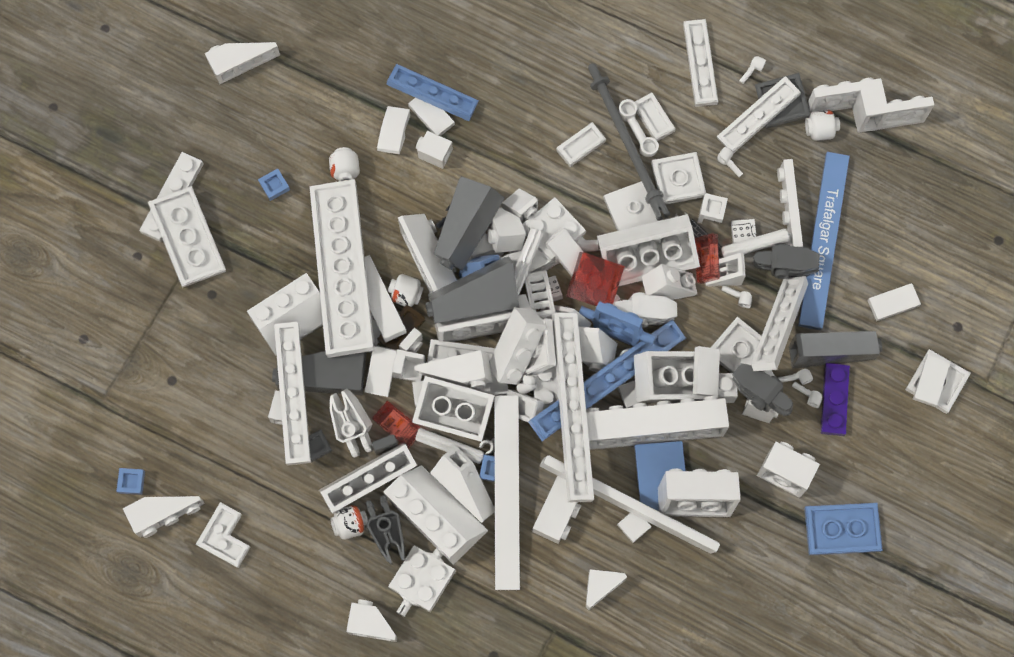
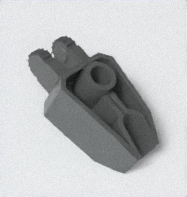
[753,244,820,279]
[732,363,793,417]
[366,495,405,565]

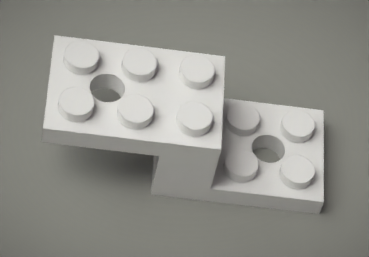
[807,77,934,133]

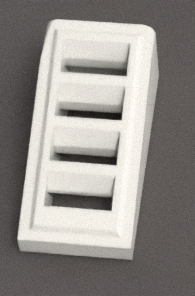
[525,270,555,320]

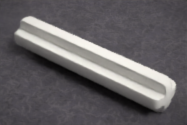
[514,228,543,295]
[721,229,790,258]
[415,428,484,464]

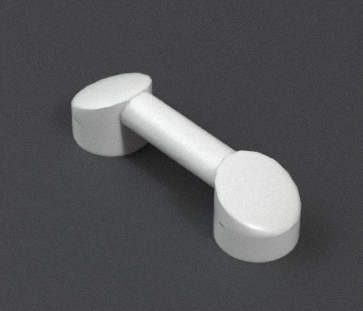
[618,99,659,157]

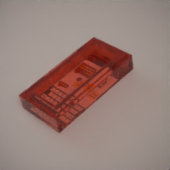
[695,233,720,284]
[372,401,420,449]

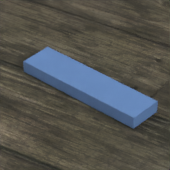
[386,64,479,121]

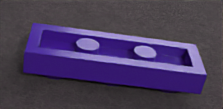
[821,363,850,436]

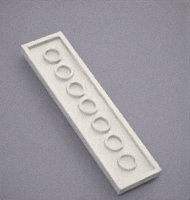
[310,179,374,358]

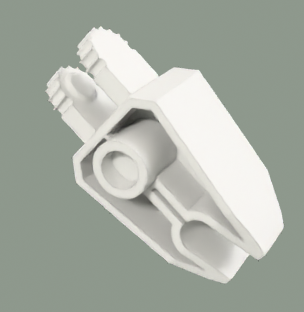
[613,292,677,328]
[330,389,373,457]

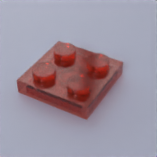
[566,252,625,307]

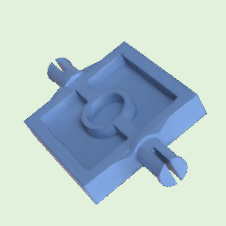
[579,301,656,346]

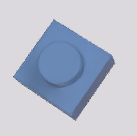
[258,169,290,201]
[480,455,495,482]
[117,468,145,495]

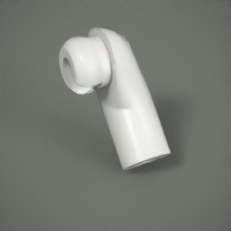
[576,237,599,252]

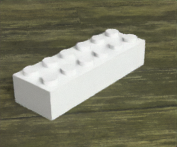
[586,396,729,450]

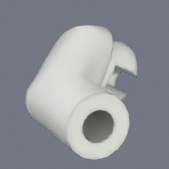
[517,375,537,394]

